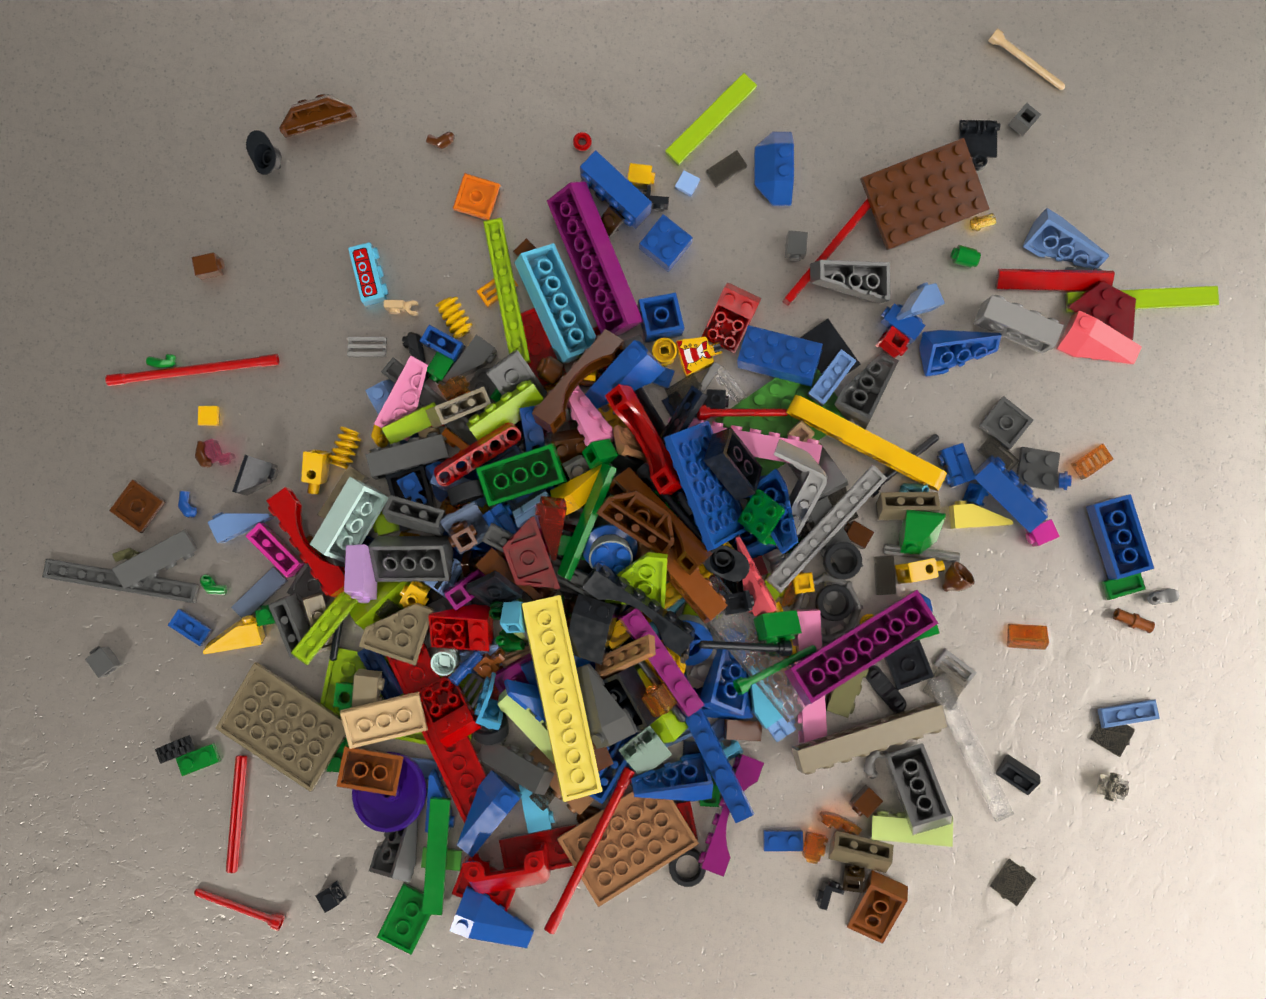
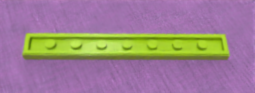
[483,217,530,363]
[1065,286,1219,313]

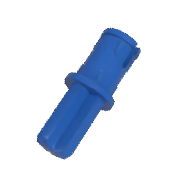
[448,650,483,686]

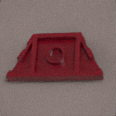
[1066,281,1136,340]
[502,516,560,589]

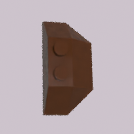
[279,94,357,138]
[596,490,675,554]

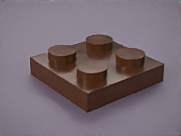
[109,480,165,533]

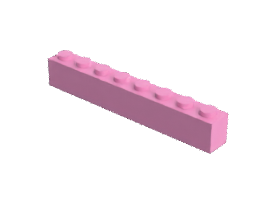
[668,418,822,464]
[792,608,827,743]

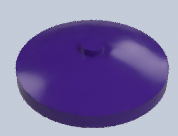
[352,752,426,832]

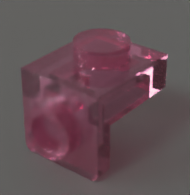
[204,439,236,466]

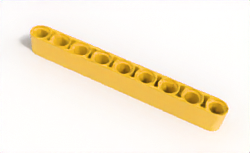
[786,395,947,491]

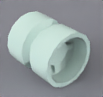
[431,648,460,676]

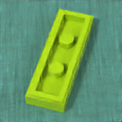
[382,402,436,444]

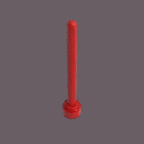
[697,405,788,421]
[194,888,285,931]

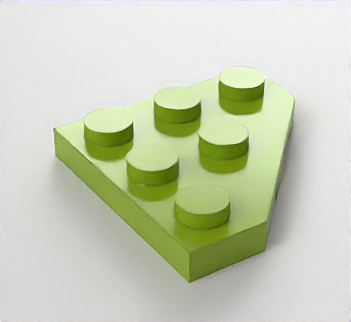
[605,552,668,608]

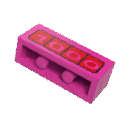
[245,522,304,577]

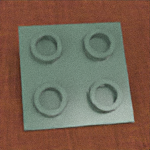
[618,726,672,775]

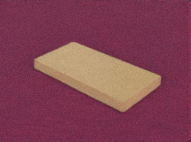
[340,692,428,749]

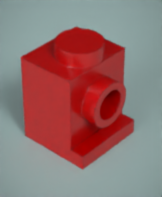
[875,325,910,358]

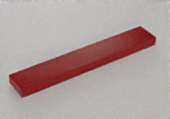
[995,269,1115,291]

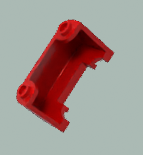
[462,842,551,894]

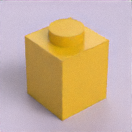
[627,163,655,190]

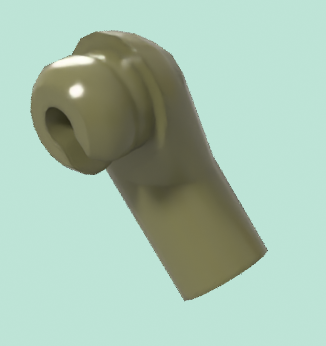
[112,548,140,562]

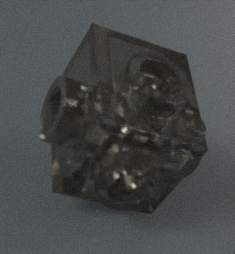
[1096,772,1129,802]

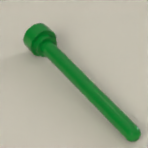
[733,645,817,695]

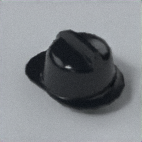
[246,130,282,175]
[704,545,750,582]

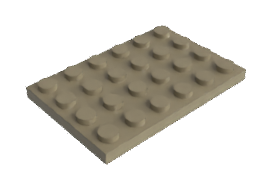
[215,662,346,792]

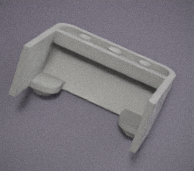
[746,439,828,535]

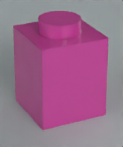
[1025,519,1060,547]

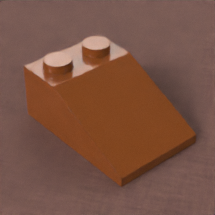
[336,744,404,796]
[847,870,908,944]

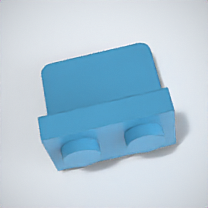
[474,672,503,730]

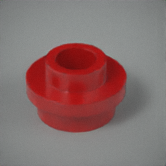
[573,132,592,151]

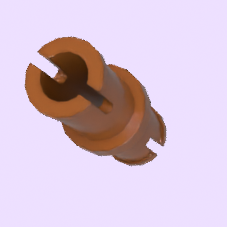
[1113,608,1155,633]

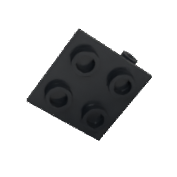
[959,120,1000,158]

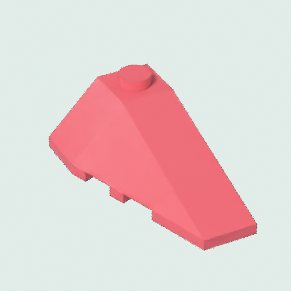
[1056,311,1142,364]
[735,535,777,616]

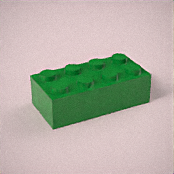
[476,444,567,507]

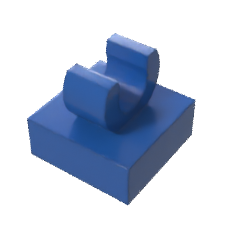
[962,483,989,506]

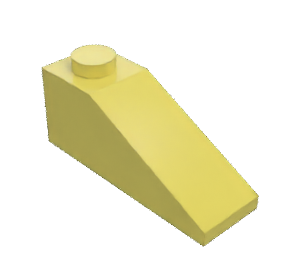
[949,501,1013,529]

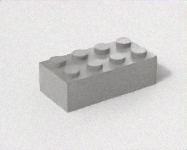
[973,295,1064,354]

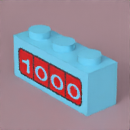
[348,242,389,307]

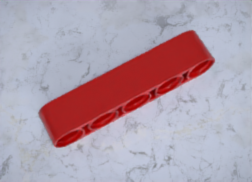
[434,423,521,486]

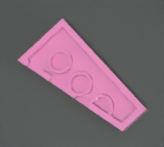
[374,355,428,441]
[567,386,615,446]

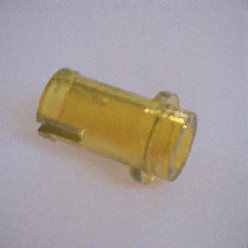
[970,213,996,231]

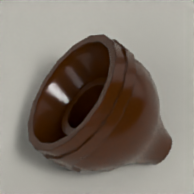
[942,562,975,592]

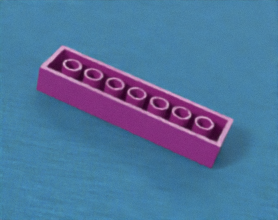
[547,182,643,337]
[784,590,939,706]

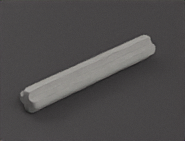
[884,544,960,563]

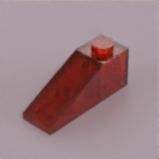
[535,496,567,561]

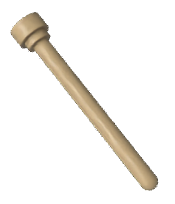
[988,28,1065,90]

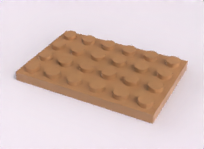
[557,790,699,907]

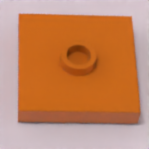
[453,173,501,220]

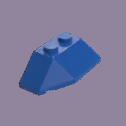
[754,131,794,206]
[589,732,638,804]

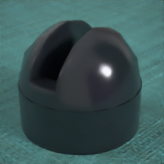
[972,154,988,171]

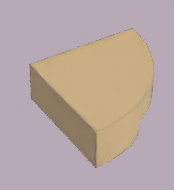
[418,428,440,439]

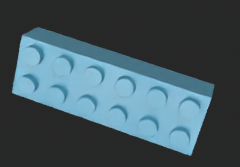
[514,243,596,364]

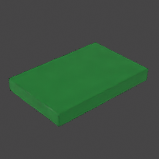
[376,882,431,955]

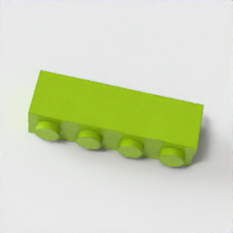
[466,380,544,441]

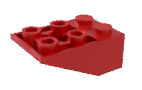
[701,282,762,353]
[428,604,494,652]
[418,673,482,748]

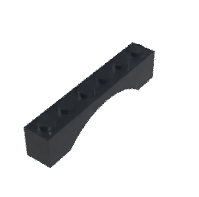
[582,563,695,655]

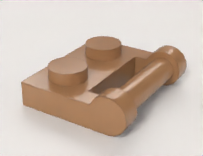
[612,425,648,463]

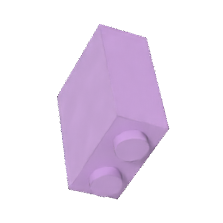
[344,544,377,603]

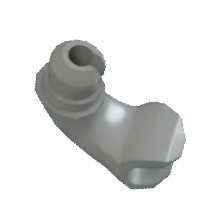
[1147,588,1179,605]
[864,750,888,779]

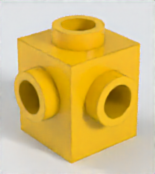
[399,581,431,608]

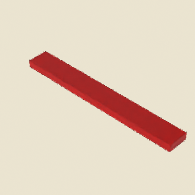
[782,199,871,306]

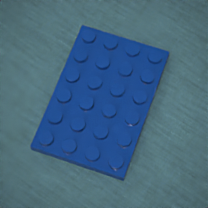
[664,421,746,551]

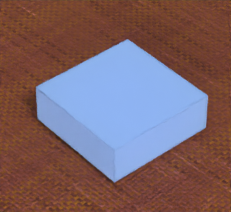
[675,170,700,197]

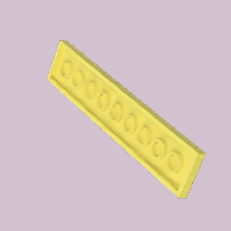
[521,595,602,802]

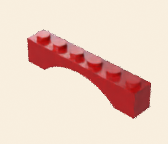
[605,384,681,495]
[266,487,345,597]

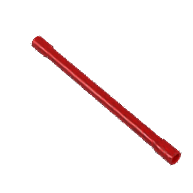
[105,354,280,386]
[544,766,635,934]

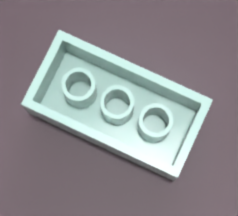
[310,477,389,563]

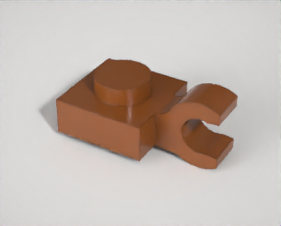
[473,648,506,679]

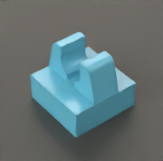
[720,740,744,761]

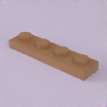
[595,634,656,679]

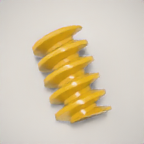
[435,297,472,339]
[328,427,362,470]

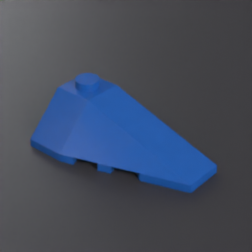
[749,469,798,554]
[457,770,522,857]

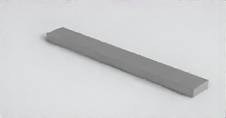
[765,465,887,593]

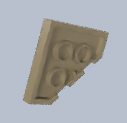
[359,603,435,665]

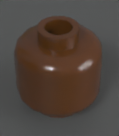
[536,356,566,385]

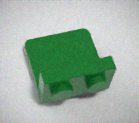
[737,490,785,545]

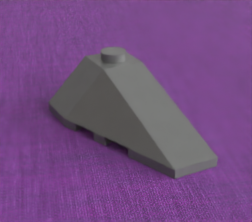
[835,353,899,429]
[576,664,638,749]
[369,817,418,883]

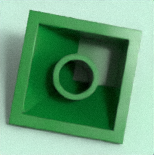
[898,510,946,555]

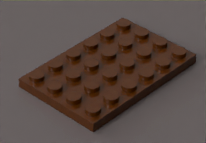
[860,138,990,250]

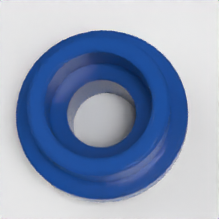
[1058,471,1072,490]

